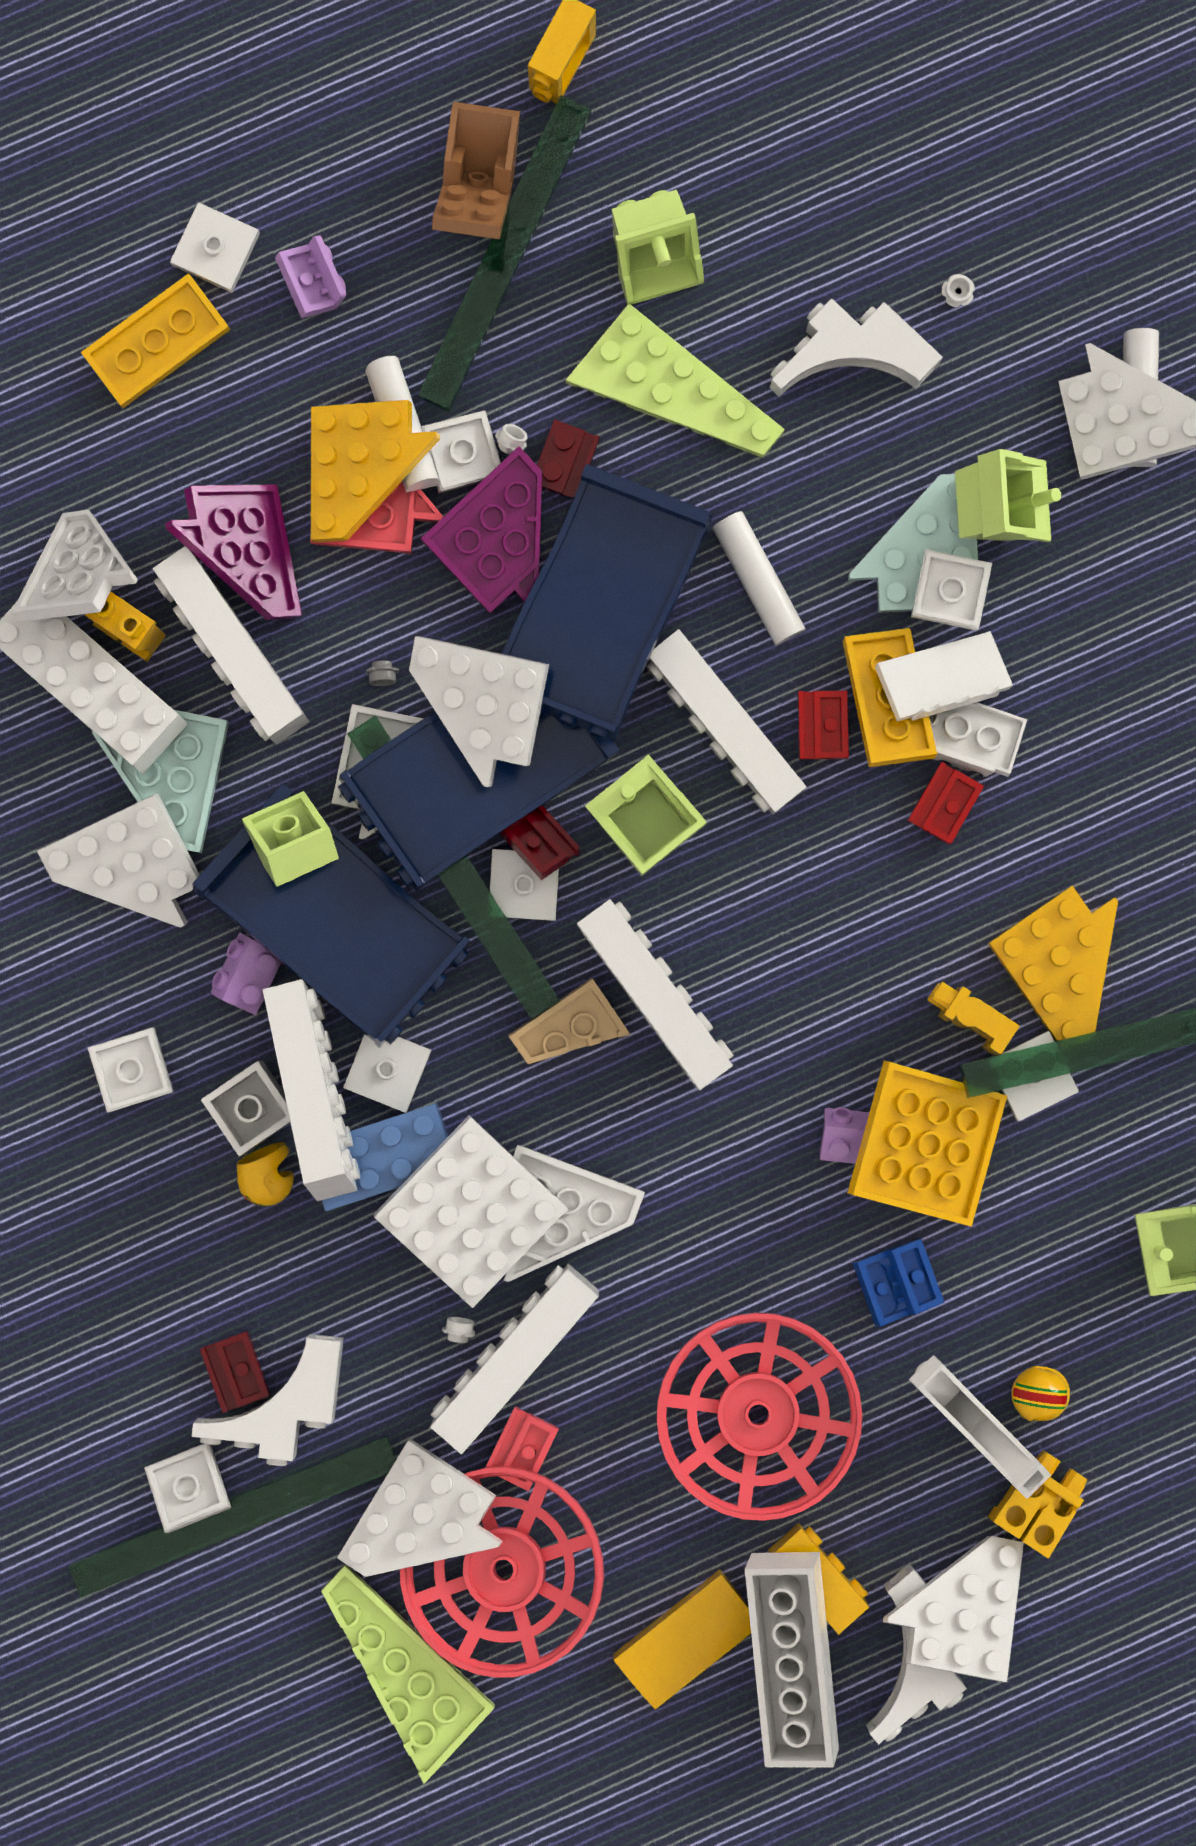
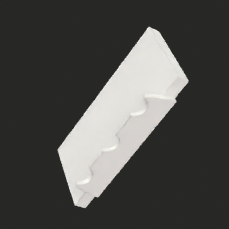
[875,631,1013,722]
[929,702,1027,777]

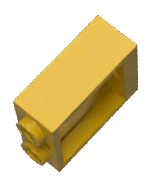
[528,0,596,105]

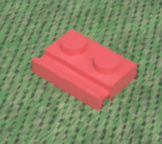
[485,1406,559,1492]

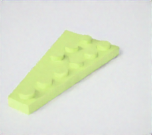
[566,304,785,458]
[321,1564,495,1784]

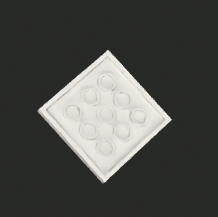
[373,1115,568,1308]

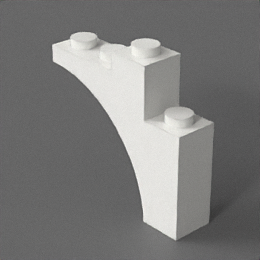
[770,298,943,397]
[192,1334,344,1466]
[909,1355,1051,1499]
[866,1563,967,1745]

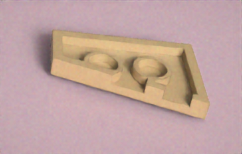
[508,978,630,1064]

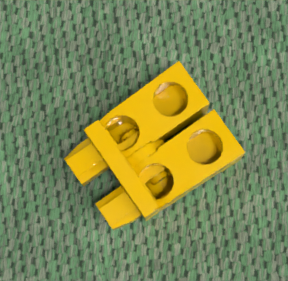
[85,591,166,662]
[927,981,1020,1055]
[988,1450,1087,1559]

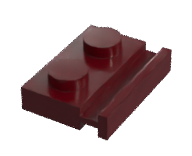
[537,419,600,500]
[500,806,580,880]
[200,1330,271,1413]

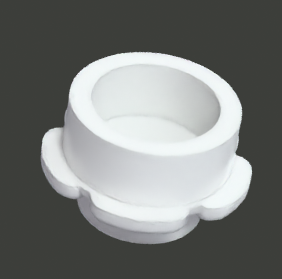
[942,274,975,307]
[495,424,527,454]
[442,1317,475,1343]

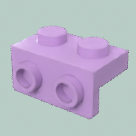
[275,235,346,319]
[211,933,281,1015]
[820,1107,869,1164]

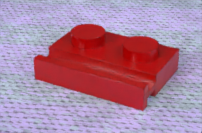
[797,690,849,760]
[907,762,984,845]

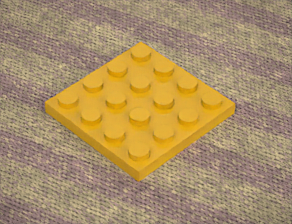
[847,1061,1007,1227]

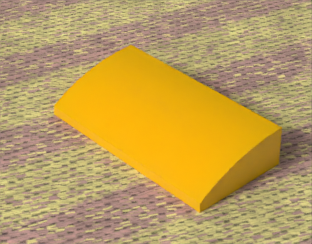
[613,1569,751,1710]

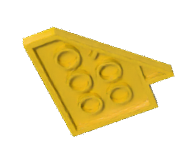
[311,400,440,543]
[988,886,1118,1054]

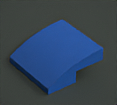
[852,1238,945,1327]

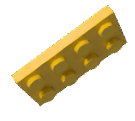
[81,273,230,409]
[842,628,937,767]

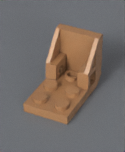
[432,102,520,239]

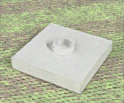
[170,202,260,293]
[421,410,501,493]
[911,549,992,631]
[488,849,559,921]
[88,1027,174,1113]
[987,1031,1079,1122]
[343,1034,432,1113]
[144,1444,231,1534]

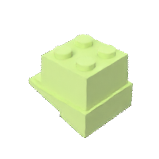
[612,190,704,305]
[955,449,1061,542]
[585,755,707,876]
[1134,1204,1196,1296]

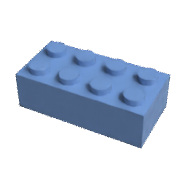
[322,1103,448,1211]

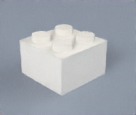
[201,1061,291,1156]

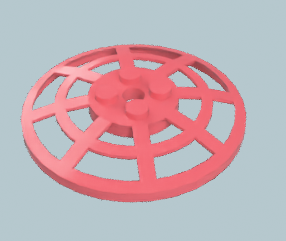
[656,1312,862,1521]
[400,1466,604,1678]

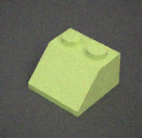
[242,791,339,887]

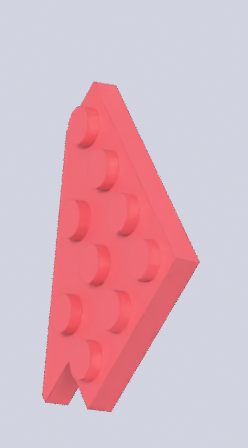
[310,482,443,554]

